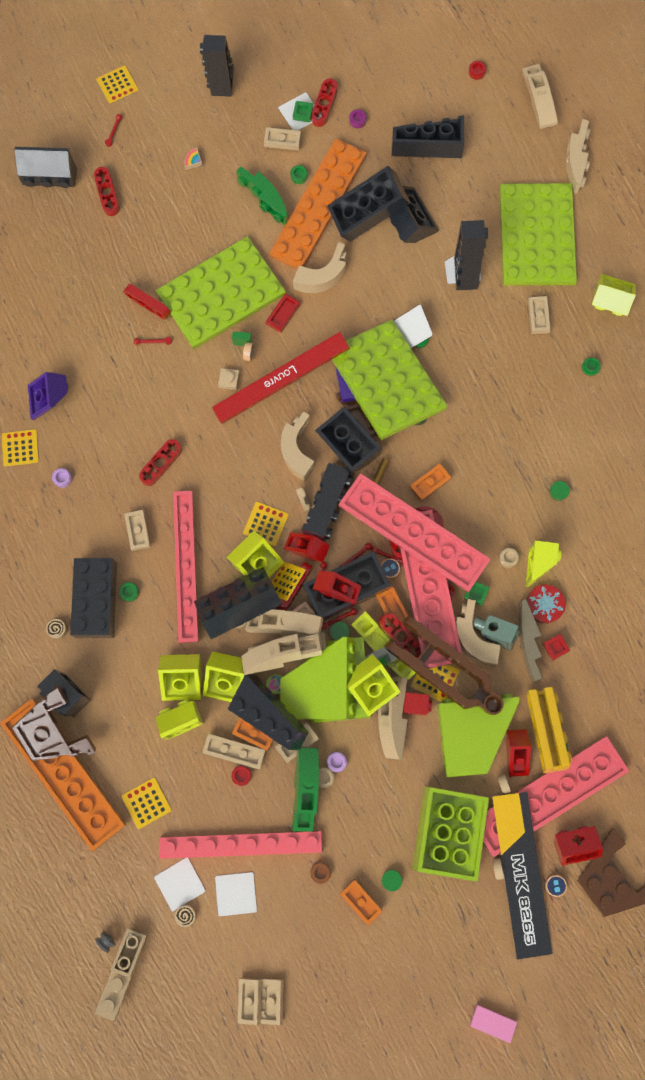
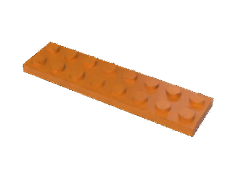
[269,138,367,269]
[0,698,126,852]

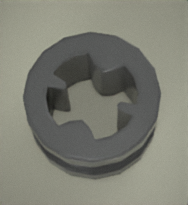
[95,931,116,953]

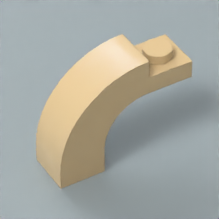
[293,242,347,293]
[281,411,315,482]
[455,599,501,667]

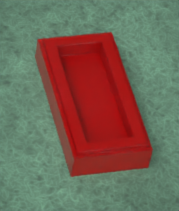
[266,293,301,333]

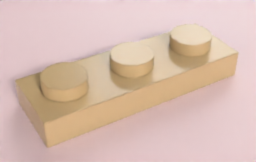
[202,734,266,770]

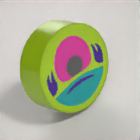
[266,674,282,695]

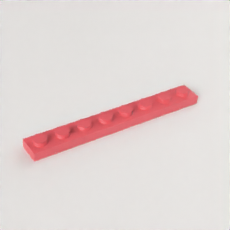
[173,491,199,643]
[159,831,322,859]

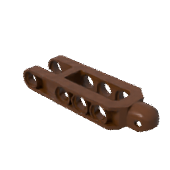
[384,615,504,715]

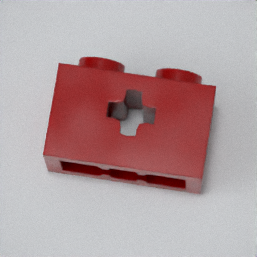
[554,826,603,866]

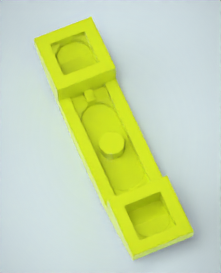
[351,611,416,681]

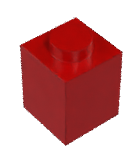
[403,692,432,716]

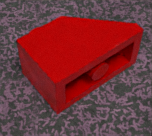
[283,532,330,563]
[313,570,361,605]
[506,729,531,777]

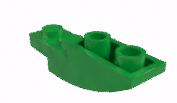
[236,166,288,225]
[292,747,319,832]

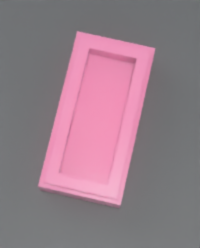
[470,1004,517,1043]

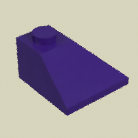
[28,372,68,420]

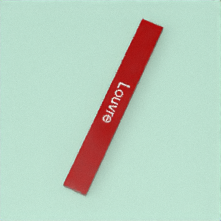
[212,332,350,424]

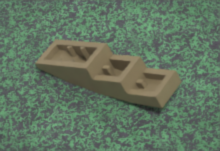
[519,599,542,683]

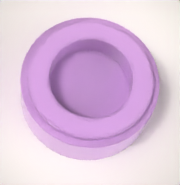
[52,468,72,488]
[327,752,347,772]

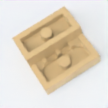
[238,978,284,1025]

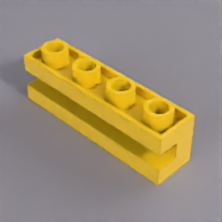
[526,687,572,773]

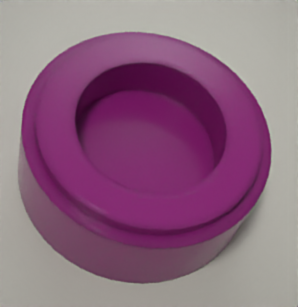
[349,109,367,128]

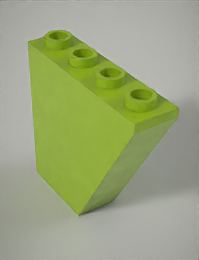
[280,637,357,719]
[438,694,520,777]

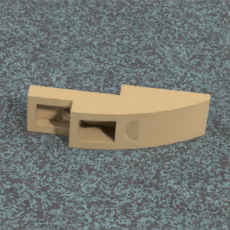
[522,64,558,129]
[566,119,591,194]
[245,610,323,637]
[241,634,322,675]
[378,677,407,760]
[94,929,147,1021]

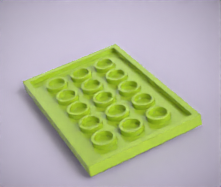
[499,183,577,286]
[156,236,286,350]
[332,320,447,440]

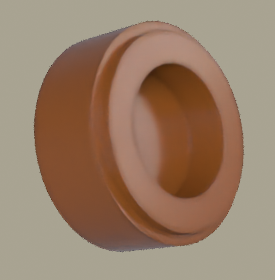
[310,862,331,884]

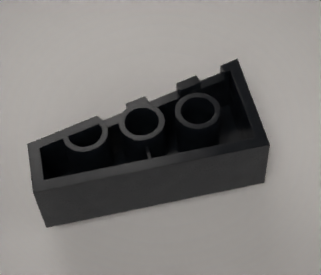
[200,35,234,97]
[391,115,464,158]
[454,220,488,290]
[302,463,352,542]
[228,674,309,750]

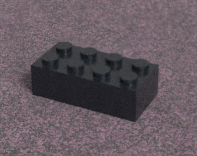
[327,166,410,242]
[303,551,391,621]
[70,558,117,638]
[194,567,282,639]

